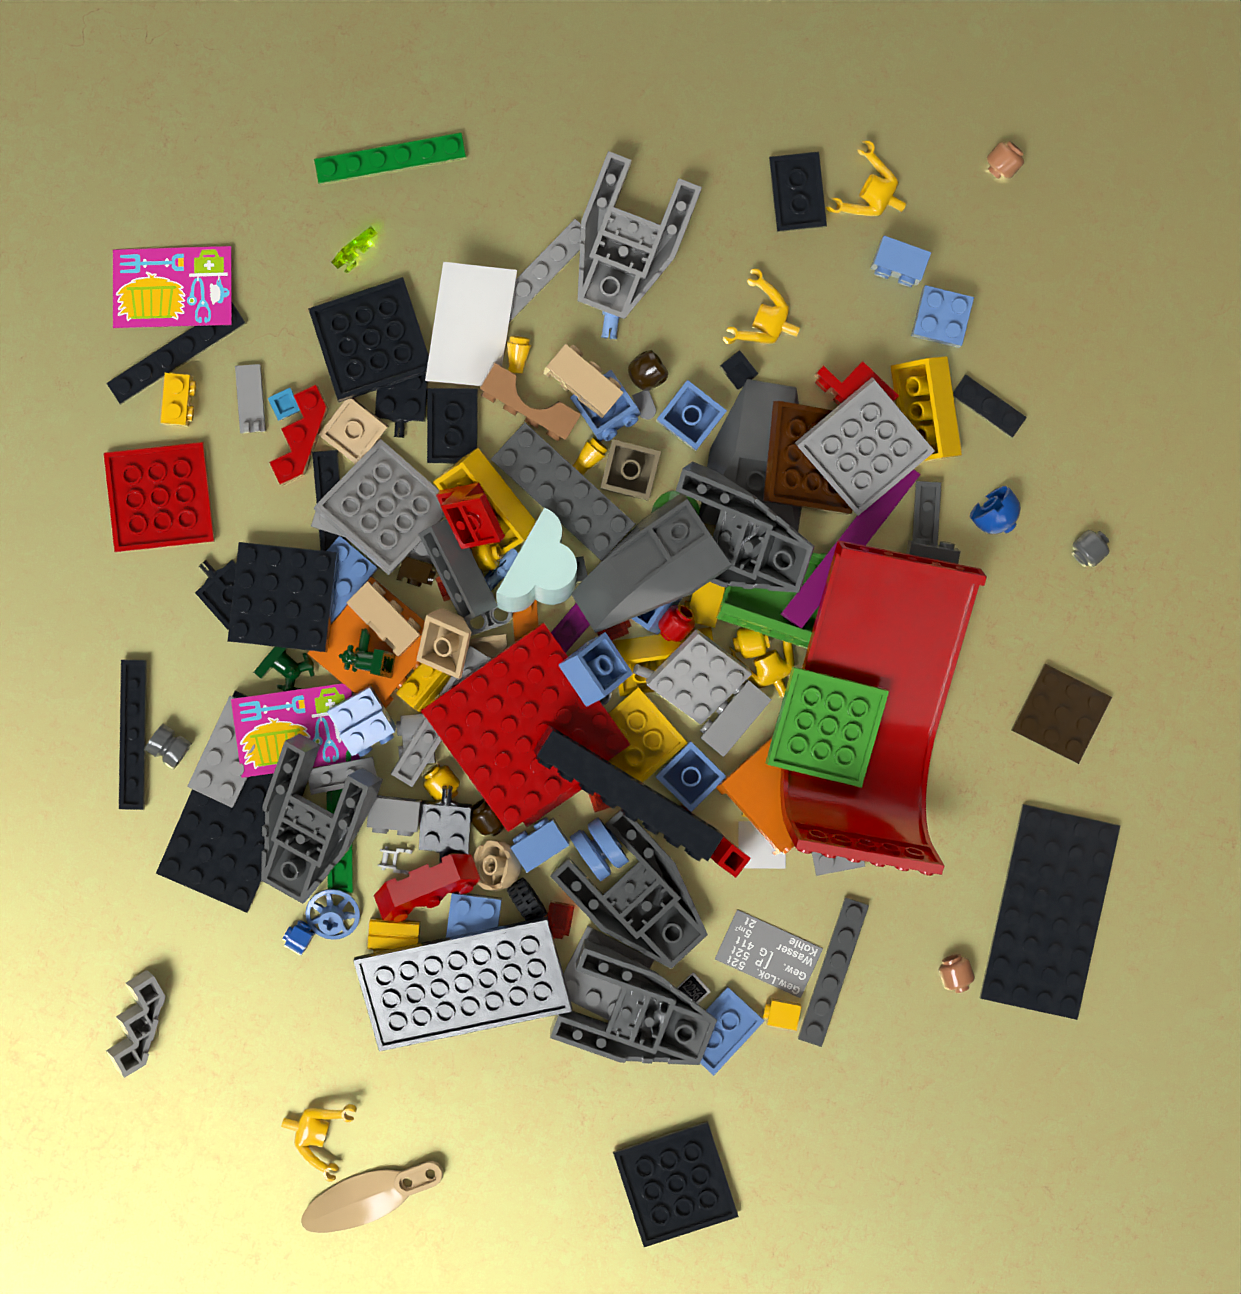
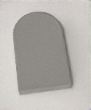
[632,390,656,420]

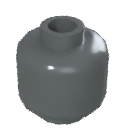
[1072,530,1109,567]

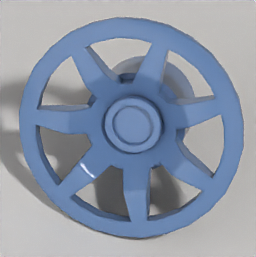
[305,889,360,940]

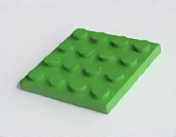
[765,666,889,787]

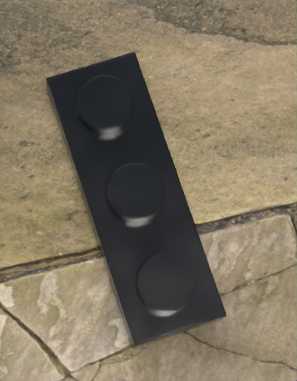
[953,375,1027,438]

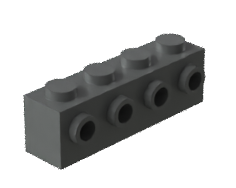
[418,519,498,622]

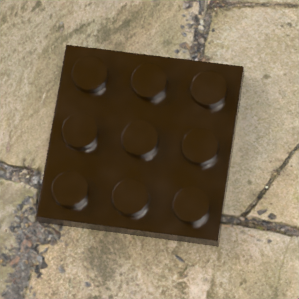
[1011,664,1112,764]

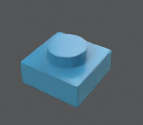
[268,388,300,421]

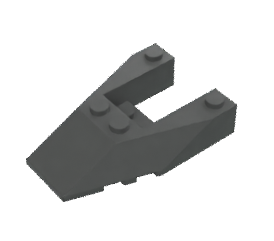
[676,462,815,593]
[261,734,383,904]
[550,808,708,969]
[550,939,717,1065]

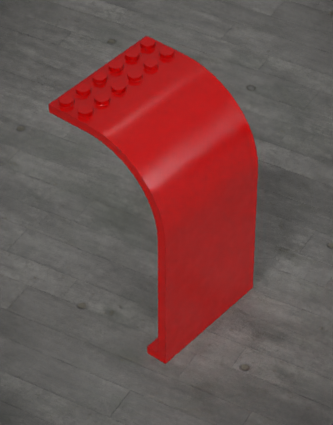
[780,540,987,876]

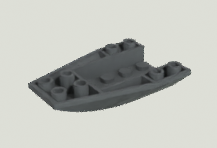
[571,493,732,633]

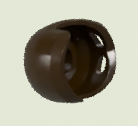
[628,350,668,391]

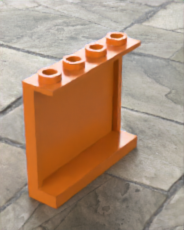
[307,577,425,709]
[716,736,794,855]

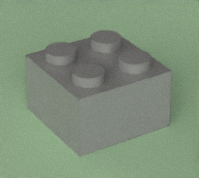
[367,795,422,836]

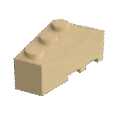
[543,344,624,418]
[346,581,422,656]

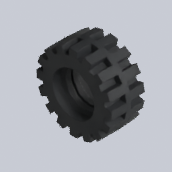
[506,877,548,921]

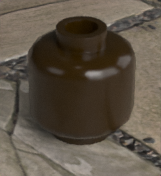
[471,799,504,836]

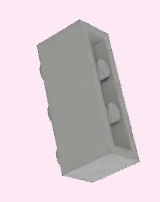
[700,680,772,757]

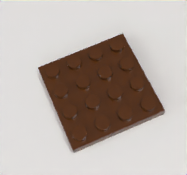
[764,401,853,515]

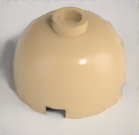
[473,840,521,891]

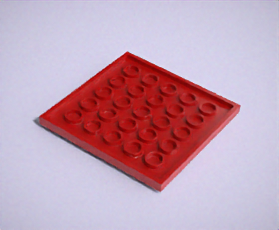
[421,622,631,832]

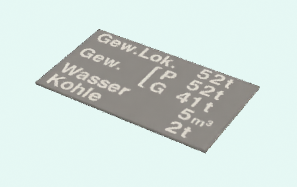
[715,910,823,998]

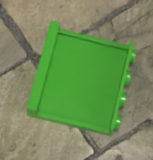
[716,552,827,649]

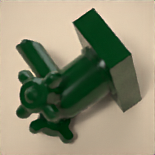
[339,628,396,678]
[253,647,315,692]

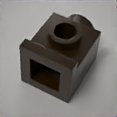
[396,557,436,587]

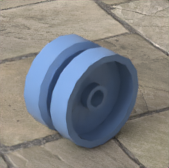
[570,817,629,882]

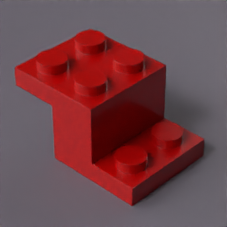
[814,361,899,406]
[436,482,505,549]

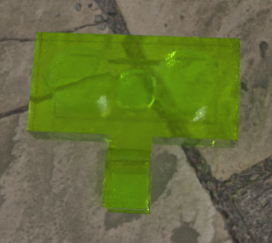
[331,226,378,273]

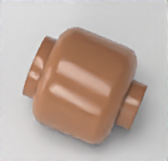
[987,141,1024,179]
[938,954,975,993]

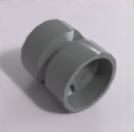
[144,723,192,769]

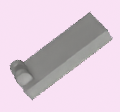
[235,364,266,434]
[308,757,377,795]

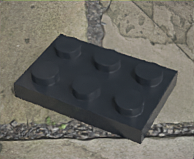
[769,152,827,232]
[427,388,478,464]

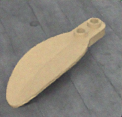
[301,1161,443,1233]

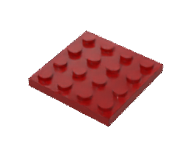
[104,442,215,552]

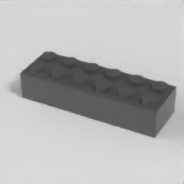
[491,422,636,561]

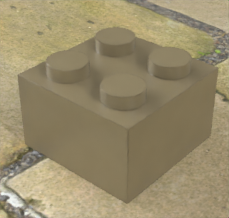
[600,439,661,501]

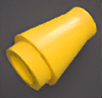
[507,336,531,373]
[572,437,608,475]

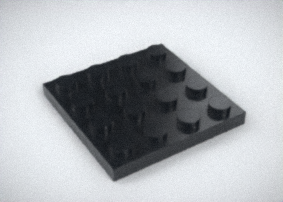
[308,277,429,402]
[228,542,338,652]
[613,1121,739,1247]

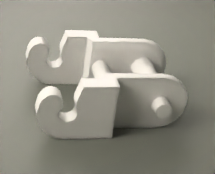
[378,846,413,875]

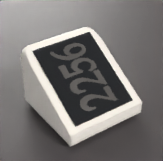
[677,972,711,1004]

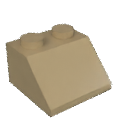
[416,608,471,679]

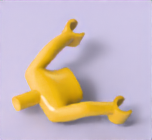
[826,141,906,216]
[723,269,800,344]
[729,641,795,697]
[281,1104,357,1182]

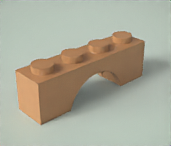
[479,363,581,441]

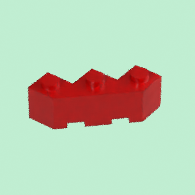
[269,385,329,486]
[374,854,481,922]

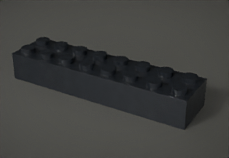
[533,725,724,862]

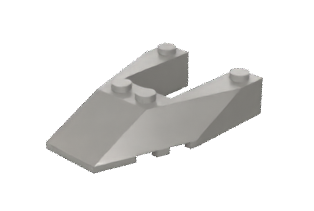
[577,151,702,319]

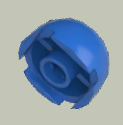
[970,486,1021,534]

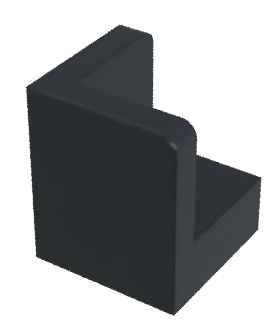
[720,350,758,390]

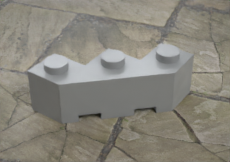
[106,970,166,1078]

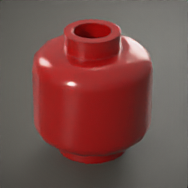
[658,605,695,642]

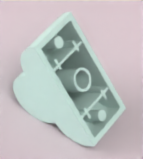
[496,508,577,612]

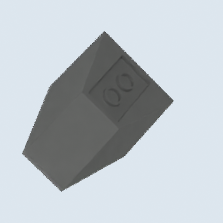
[699,379,802,532]

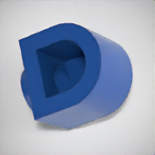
[282,920,315,956]

